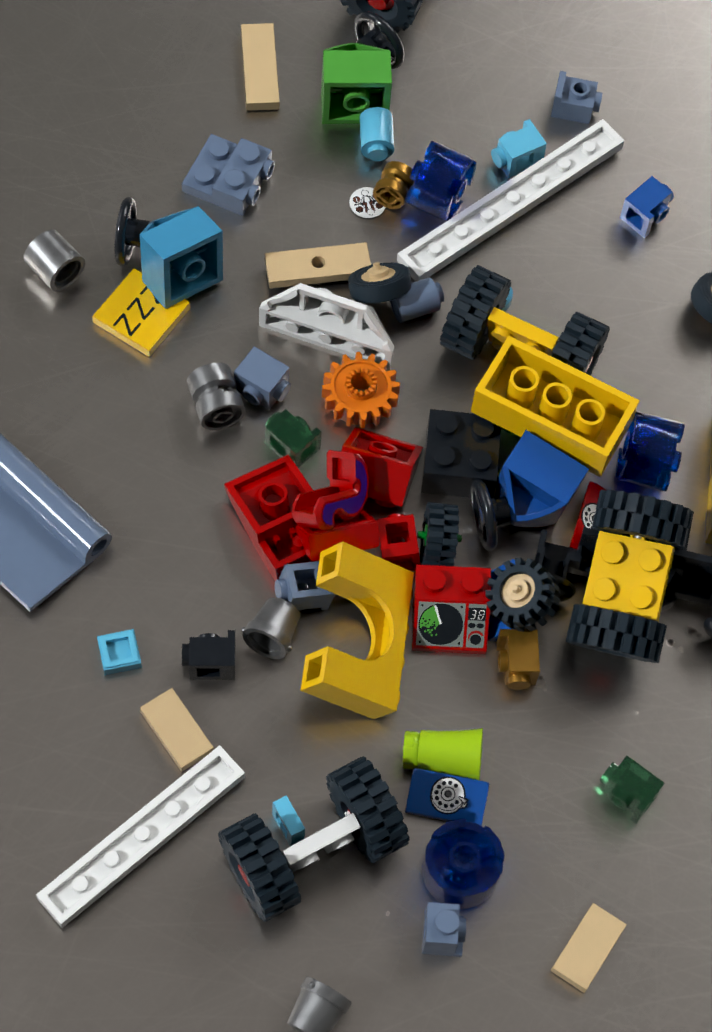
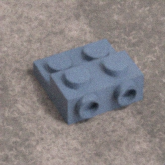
[182,134,275,216]

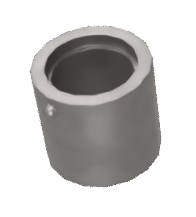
[24,230,85,291]

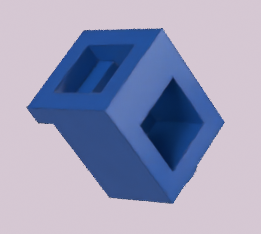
[620,176,674,239]

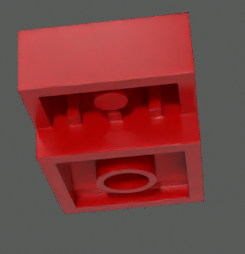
[224,454,319,581]

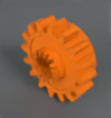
[322,352,400,428]

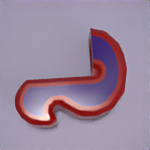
[292,450,369,531]

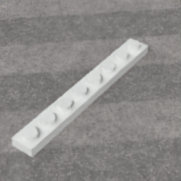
[397,119,625,281]

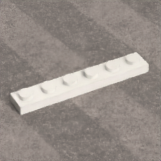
[36,745,245,928]

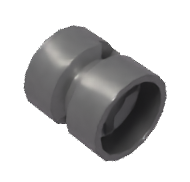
[187,363,245,430]

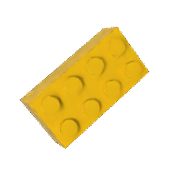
[471,335,640,477]

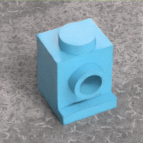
[491,119,547,178]

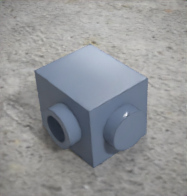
[234,346,291,410]

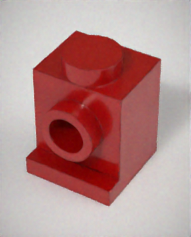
[377,513,420,571]

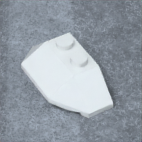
[259,283,394,370]

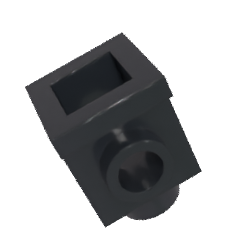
[182,630,236,680]

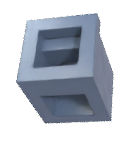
[551,71,603,124]
[275,561,336,610]
[422,902,466,957]

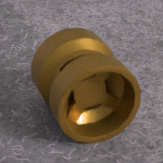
[373,161,416,209]

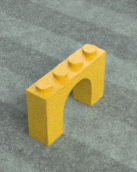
[300,541,414,719]

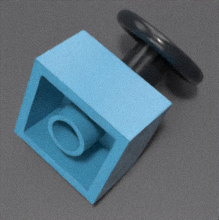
[114,197,223,309]

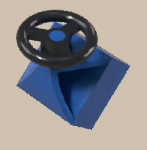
[471,430,589,551]

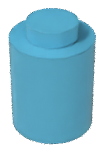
[360,107,394,161]

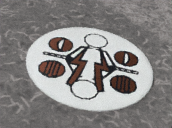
[349,187,386,218]

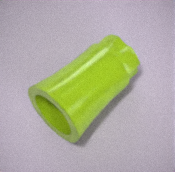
[403,728,483,780]

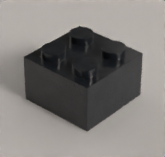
[421,409,501,498]

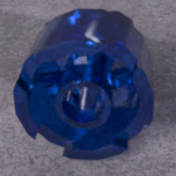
[405,141,477,221]
[615,412,685,492]
[422,819,505,909]

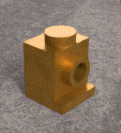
[496,629,540,690]

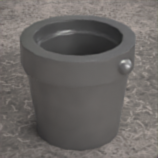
[241,597,301,659]
[287,976,352,1032]

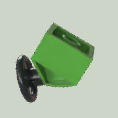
[321,11,404,124]

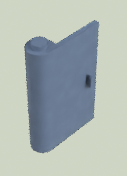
[0,433,112,612]

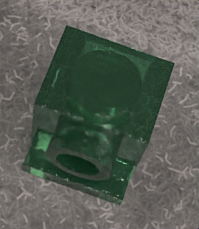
[265,409,322,468]
[600,756,665,824]

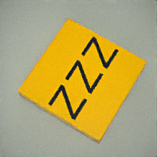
[92,268,191,357]

